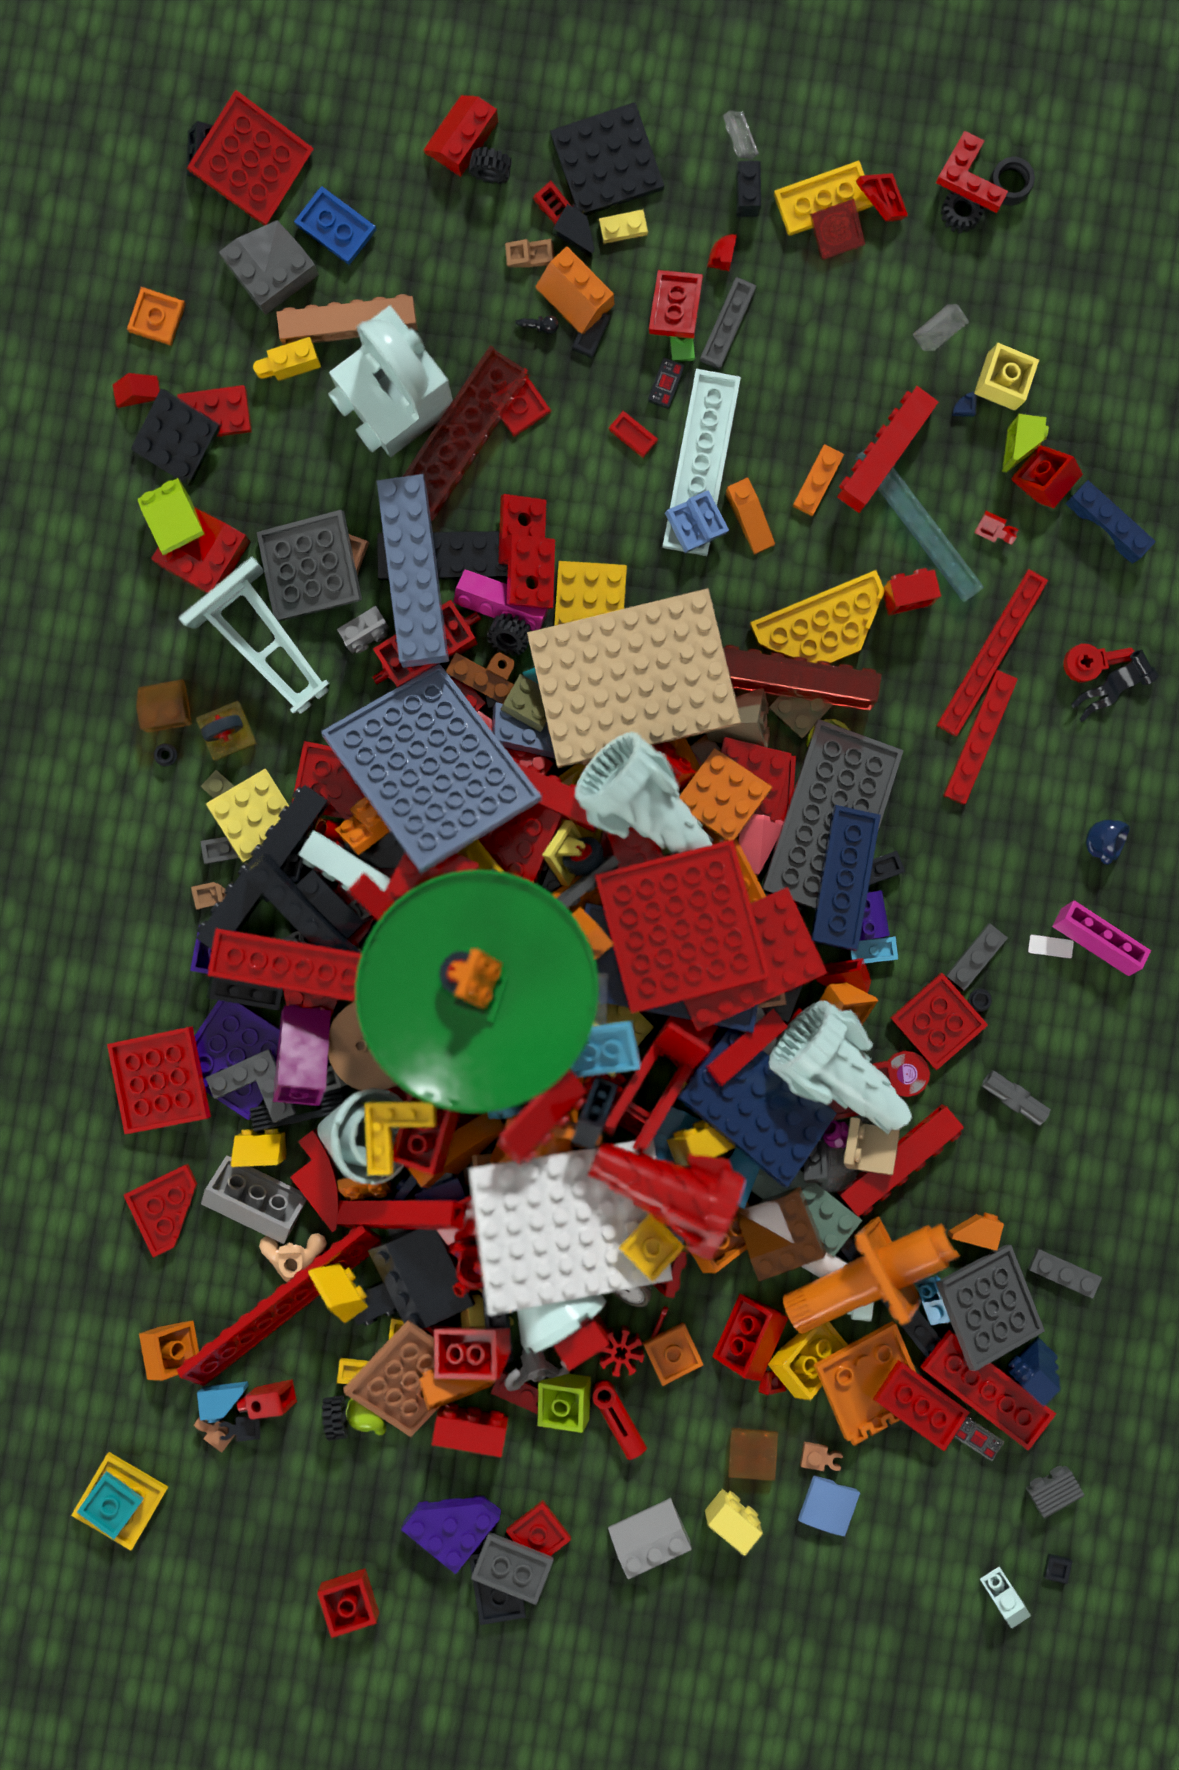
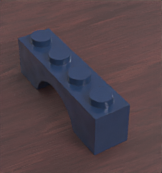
[1065,480,1156,564]

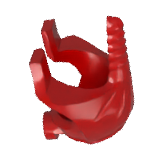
[449,1243,484,1297]

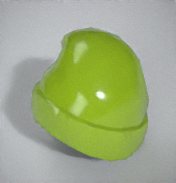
[346,1398,387,1435]

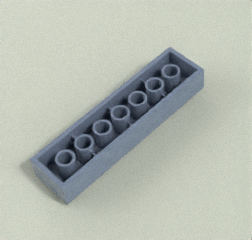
[377,474,449,668]

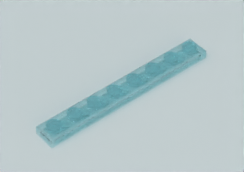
[855,443,984,602]

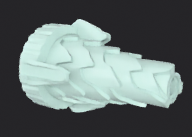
[575,732,714,854]
[769,1001,912,1134]

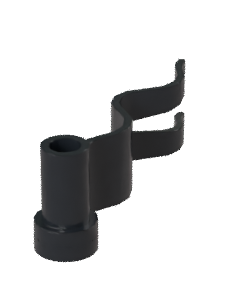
[1071,650,1159,722]

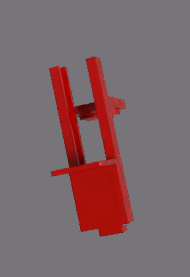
[602,1016,718,1153]

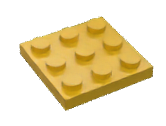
[554,561,627,626]
[71,1452,168,1550]

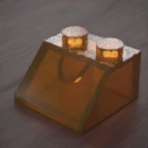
[136,679,192,733]

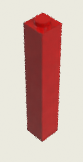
[336,1201,467,1230]

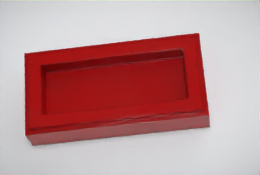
[609,411,658,458]

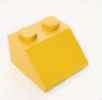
[231,1128,286,1167]
[308,1263,368,1323]

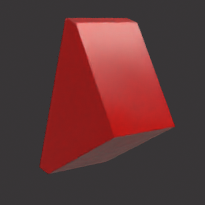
[112,373,160,408]

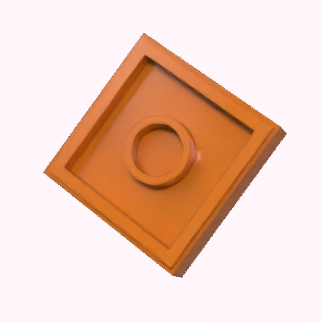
[127,287,186,346]
[643,1322,704,1386]

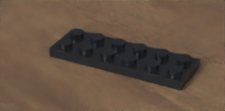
[377,531,508,580]

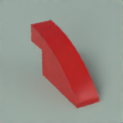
[290,1128,341,1232]

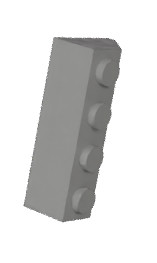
[201,1155,307,1244]

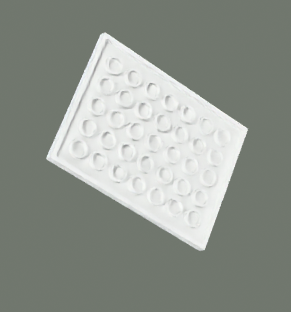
[468,1139,672,1315]

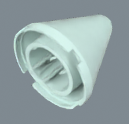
[317,1088,404,1184]
[517,1294,606,1354]

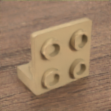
[844,1117,900,1175]

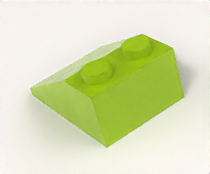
[138,478,204,555]

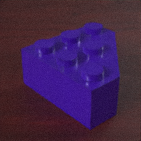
[401,1495,501,1574]

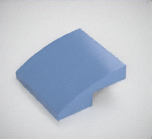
[665,490,729,553]
[798,1476,860,1537]

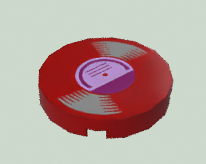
[888,1051,930,1097]

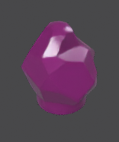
[823,1120,849,1148]

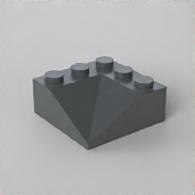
[219,220,319,315]

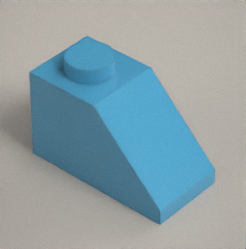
[197,1381,248,1423]

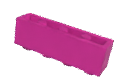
[453,569,549,631]
[1052,900,1151,976]

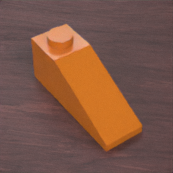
[725,477,775,555]

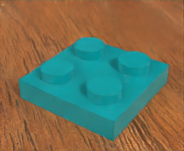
[77,1471,144,1539]

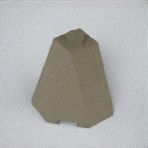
[706,688,770,747]

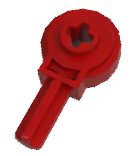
[1063,644,1135,683]

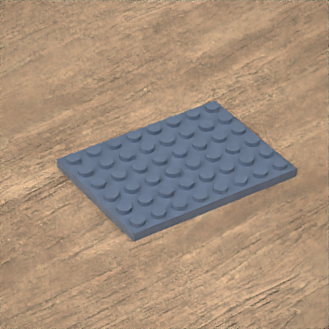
[321,664,542,873]

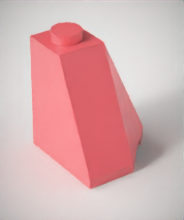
[737,814,784,877]

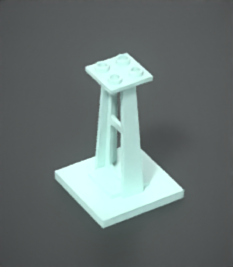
[179,557,330,714]

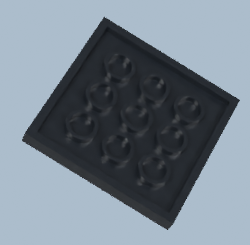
[550,102,664,216]

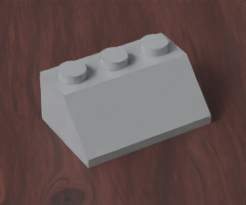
[608,1498,692,1579]

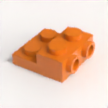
[335,797,390,855]

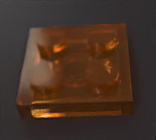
[728,1428,778,1481]

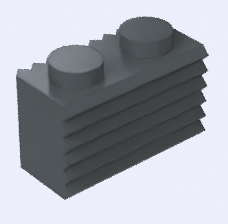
[1026,1466,1085,1519]

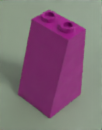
[272,1005,331,1106]

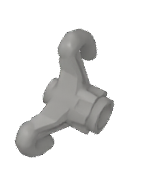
[505,1347,571,1391]

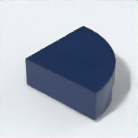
[952,392,977,417]

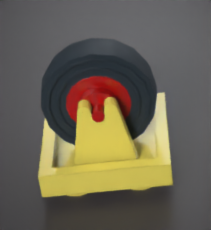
[542,820,604,886]

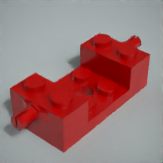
[372,600,481,688]

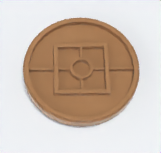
[328,1002,398,1090]

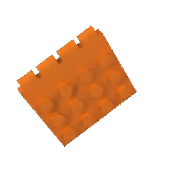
[813,1321,916,1446]

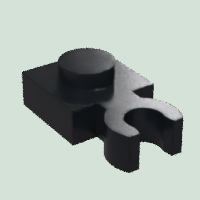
[218,1416,260,1442]

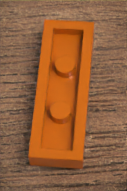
[793,444,844,516]

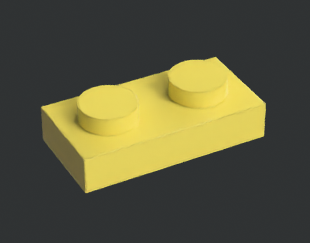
[599,210,648,244]

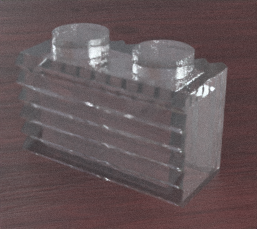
[913,304,968,351]

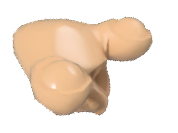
[259,1233,327,1282]

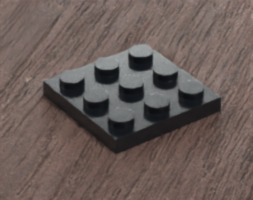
[131,389,222,485]

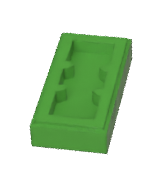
[670,336,695,362]

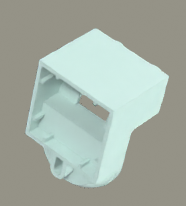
[328,306,455,458]

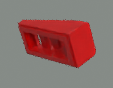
[533,181,571,224]

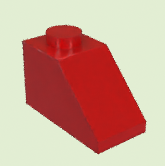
[816,958,871,993]

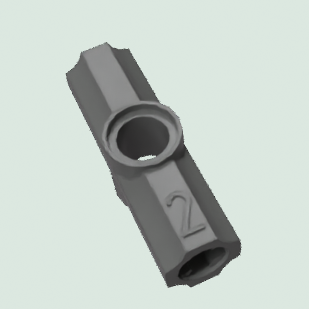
[981,1070,1051,1126]

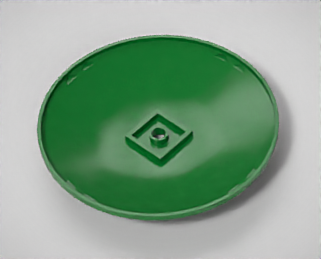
[355,870,599,1112]

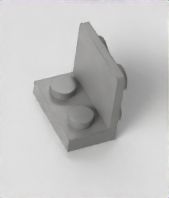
[337,606,391,654]

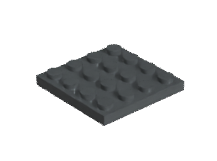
[257,510,362,622]
[936,1245,1045,1371]

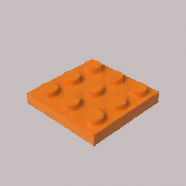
[679,748,772,841]

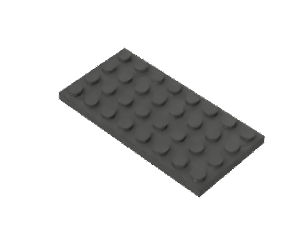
[762,719,904,910]

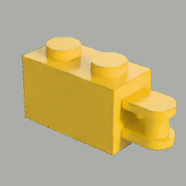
[253,337,321,381]

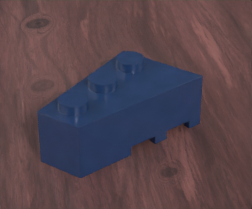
[1006,1336,1060,1407]

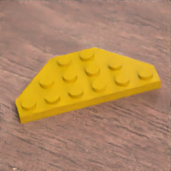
[750,570,885,669]

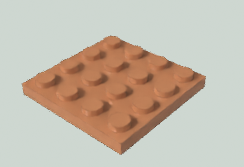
[343,1320,438,1437]

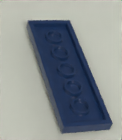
[811,805,881,951]

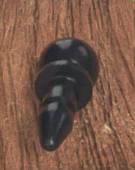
[515,315,559,334]

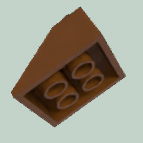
[736,1186,826,1281]

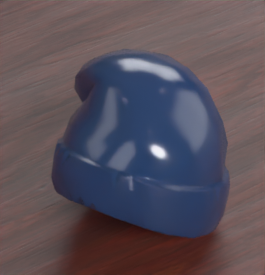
[1086,820,1130,865]

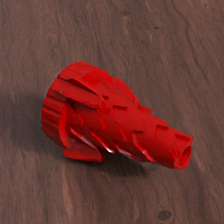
[588,1143,745,1261]

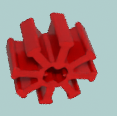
[598,1325,644,1377]

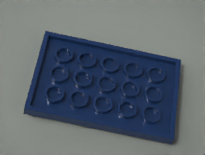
[677,1028,837,1188]

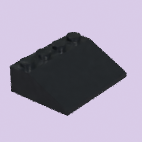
[368,1229,476,1329]

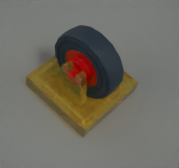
[196,701,257,761]

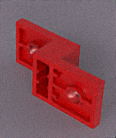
[498,494,555,609]

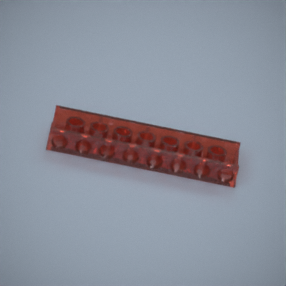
[402,345,530,524]

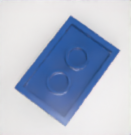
[294,186,376,265]

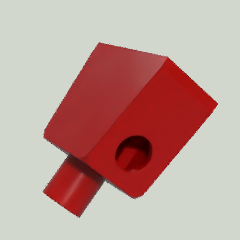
[237,1379,297,1419]

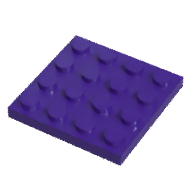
[195,1000,280,1120]

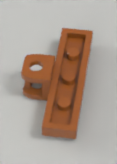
[446,652,514,704]

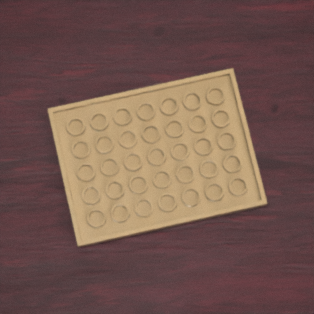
[527,589,741,768]

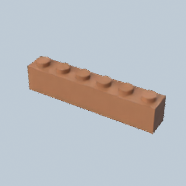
[277,294,418,345]

